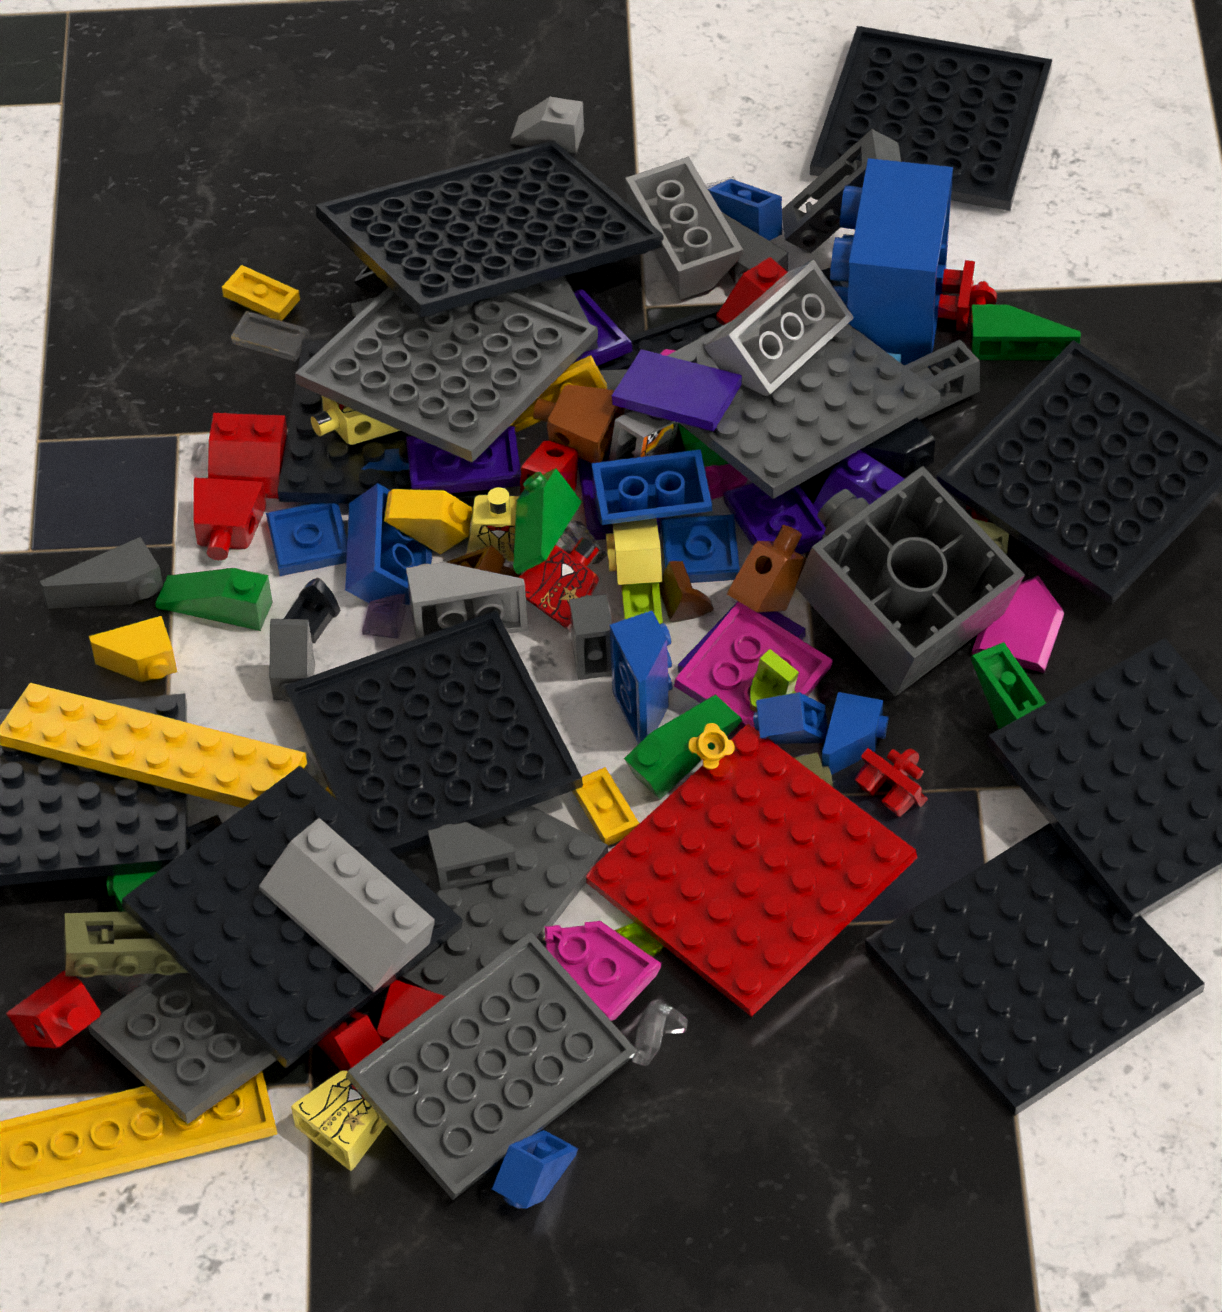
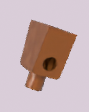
[533,384,624,463]
[727,525,807,612]

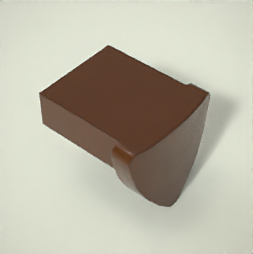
[659,561,714,622]

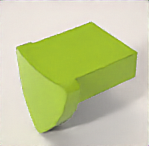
[749,649,799,711]

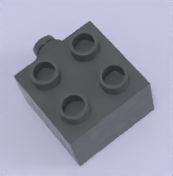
[795,466,1025,697]

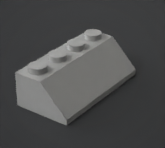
[625,156,743,300]
[704,259,854,396]
[259,818,435,992]

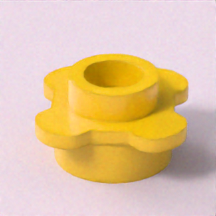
[688,723,735,769]

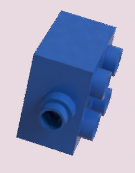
[830,158,953,368]

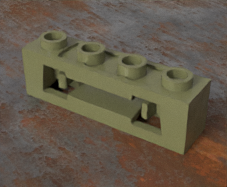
[64,912,188,978]

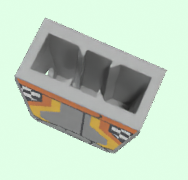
[609,411,678,461]

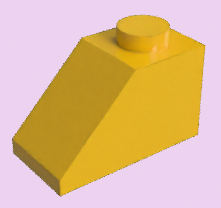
[384,489,472,555]
[89,616,178,682]

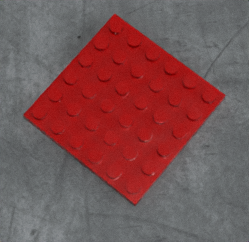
[586,724,917,1017]

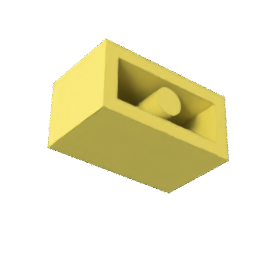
[606,518,662,585]

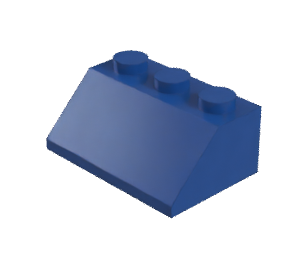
[591,449,712,525]
[345,483,432,606]
[609,611,673,744]

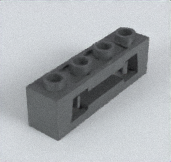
[782,129,901,253]
[904,340,980,420]

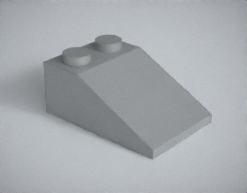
[406,562,528,639]

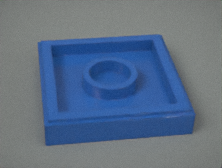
[266,503,347,576]
[661,514,740,583]

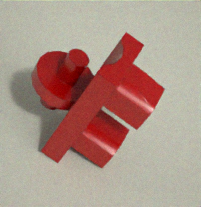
[938,260,997,331]
[855,748,928,817]

